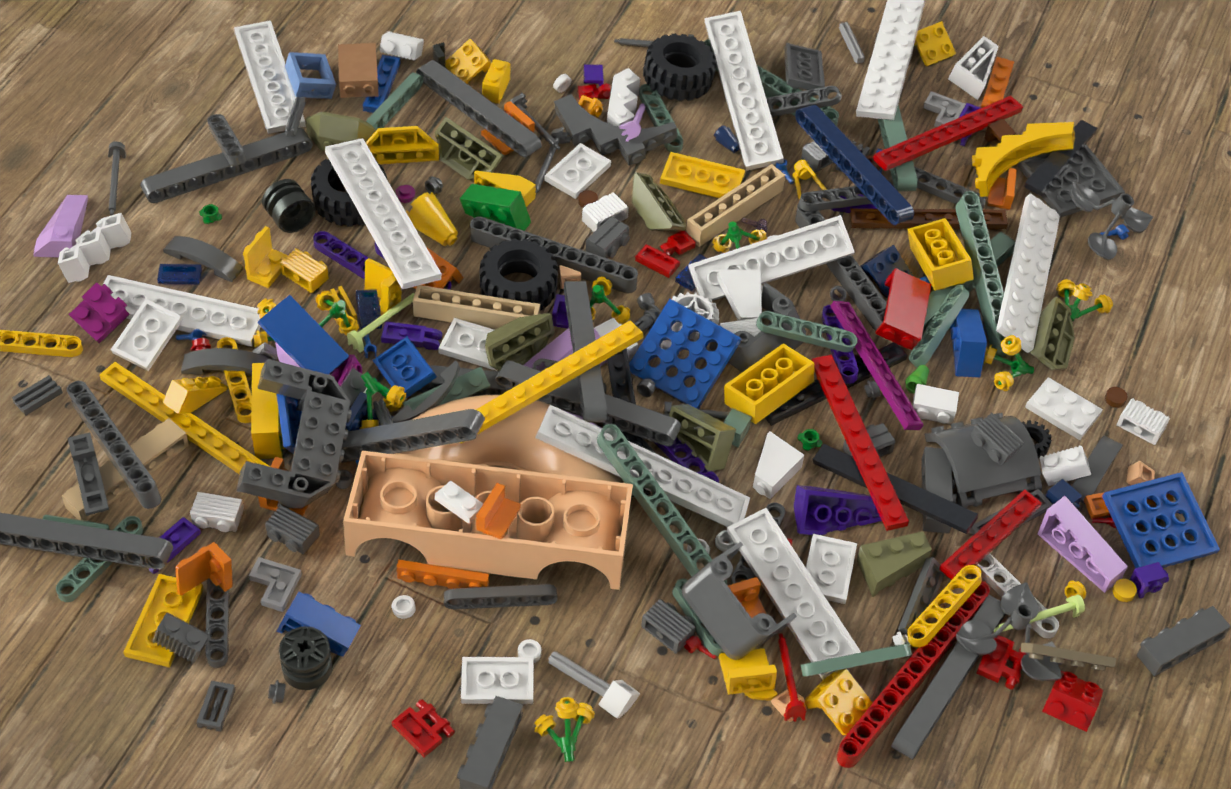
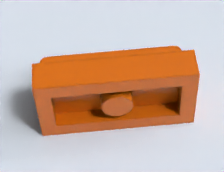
[987,168,1017,210]
[476,483,521,539]

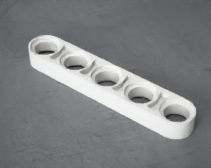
[976,553,1059,638]

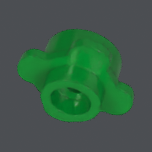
[199,204,222,224]
[797,429,823,451]

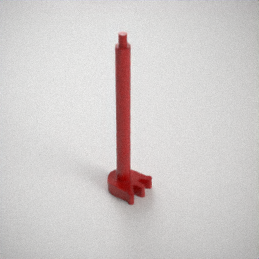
[778,633,806,722]

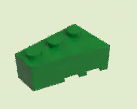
[460,184,531,231]

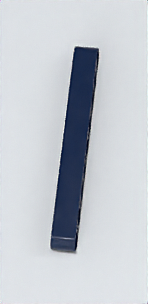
[795,105,914,225]

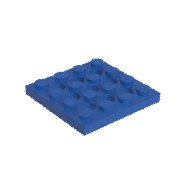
[629,299,742,409]
[1102,472,1220,568]

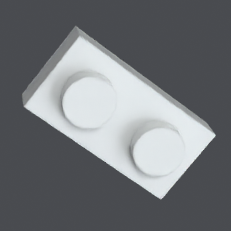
[435,481,483,524]

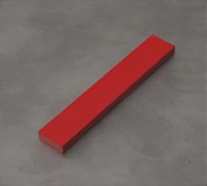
[939,489,1042,580]

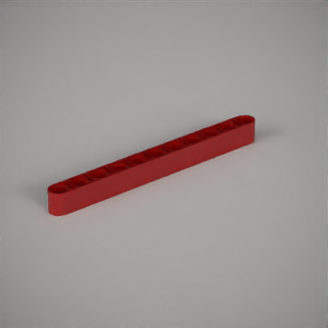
[837,581,990,768]

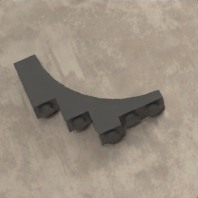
[554,94,677,166]

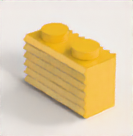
[482,59,511,104]
[280,248,329,293]

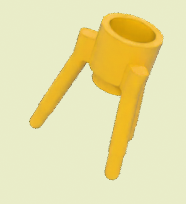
[792,160,827,200]

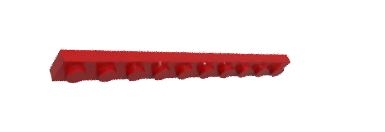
[873,96,1023,171]
[811,354,909,531]

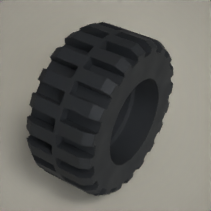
[643,33,717,101]
[311,159,387,227]
[480,239,558,311]

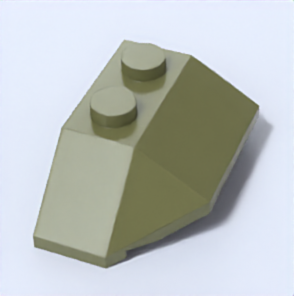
[306,112,378,151]
[435,117,504,181]
[632,172,686,232]
[1029,297,1075,370]
[485,313,555,371]

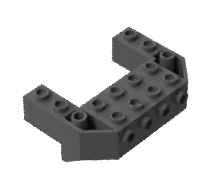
[236,359,352,508]

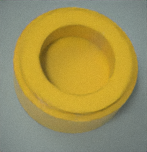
[1112,579,1137,602]

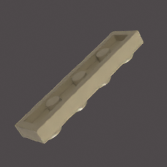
[1021,643,1116,671]

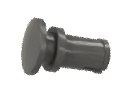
[634,304,661,332]

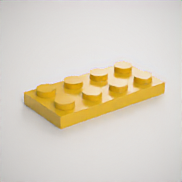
[660,152,745,198]
[124,574,204,668]

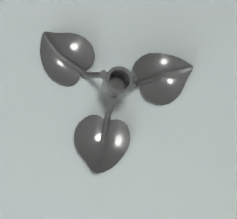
[1070,180,1153,260]
[956,583,1061,681]

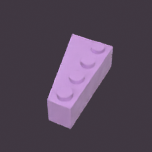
[1037,496,1128,593]

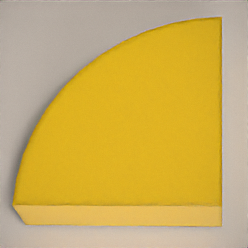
[744,689,778,701]

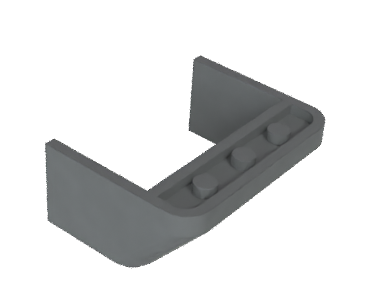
[709,283,806,372]
[682,541,797,660]

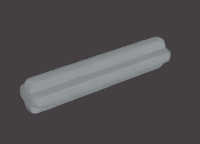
[839,22,865,64]
[548,651,610,696]

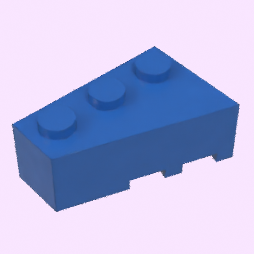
[950,309,987,378]
[276,592,361,657]

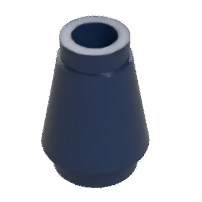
[714,125,740,153]

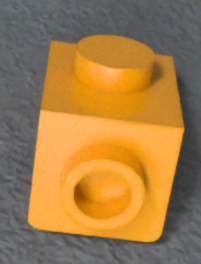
[578,95,603,118]

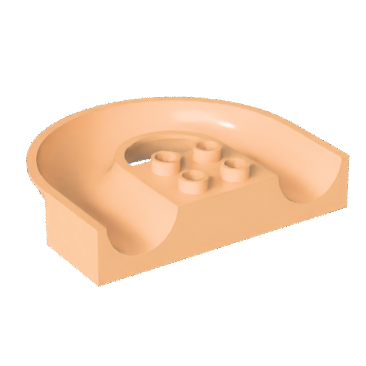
[343,395,633,590]

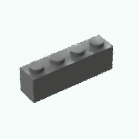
[921,447,956,533]
[1137,606,1231,677]
[457,696,523,789]

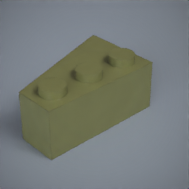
[669,404,736,471]
[857,531,932,597]

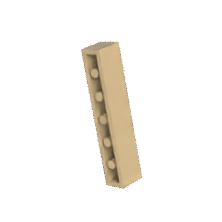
[686,164,785,247]
[413,285,540,329]
[62,418,189,521]

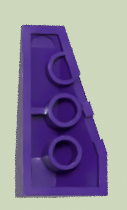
[793,485,882,535]

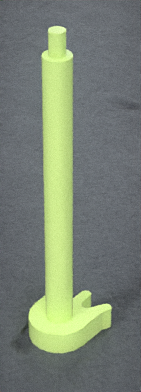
[347,293,415,353]
[993,595,1085,633]

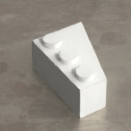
[948,36,999,100]

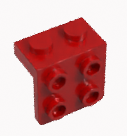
[1042,671,1103,732]

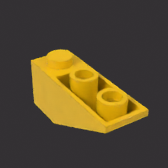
[474,171,536,207]
[163,376,228,414]

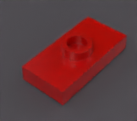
[635,244,680,278]

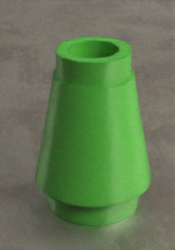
[905,365,929,394]

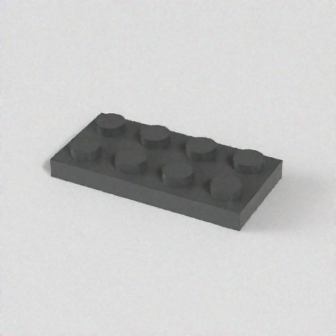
[784,43,825,90]

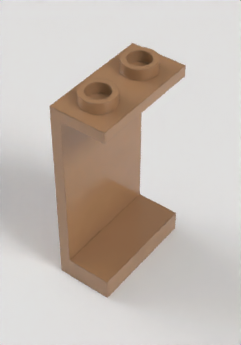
[338,43,379,98]

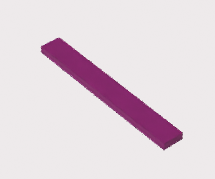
[830,301,924,430]

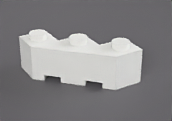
[607,68,640,126]
[58,213,131,283]

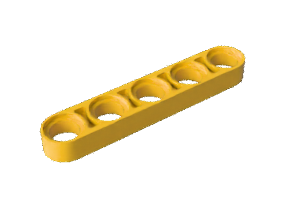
[0,330,83,357]
[217,337,252,423]
[907,565,982,647]

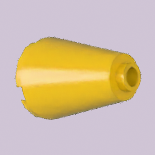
[405,192,458,246]

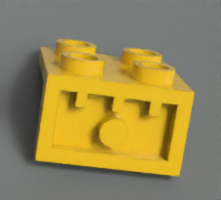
[914,21,956,66]
[445,39,491,84]
[243,226,287,289]
[364,258,402,315]
[719,648,777,695]
[804,669,873,735]

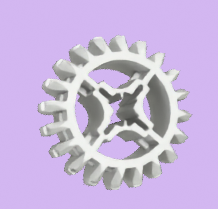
[672,292,720,341]

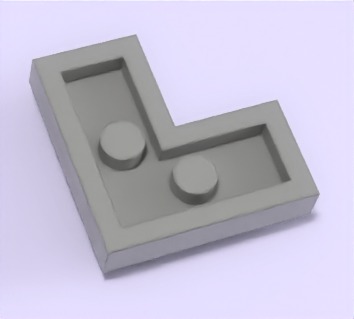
[923,91,966,127]
[249,557,302,612]

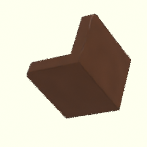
[984,119,1016,143]

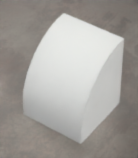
[598,680,640,718]

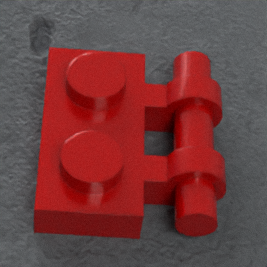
[976,635,1027,690]
[392,699,455,758]

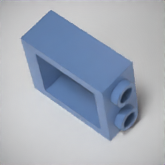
[285,52,336,99]

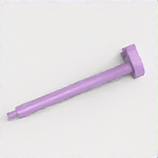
[619,104,646,142]

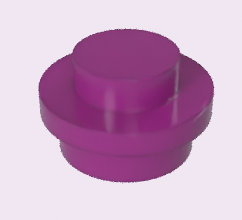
[395,185,415,203]

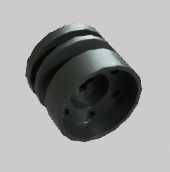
[262,179,316,233]
[279,626,332,690]

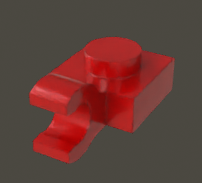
[578,84,611,101]
[660,230,696,256]

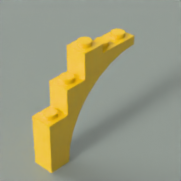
[972,122,1075,197]

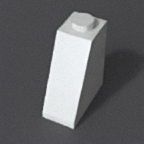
[717,270,762,321]
[753,432,804,499]

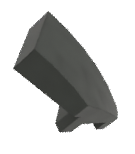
[433,42,445,68]

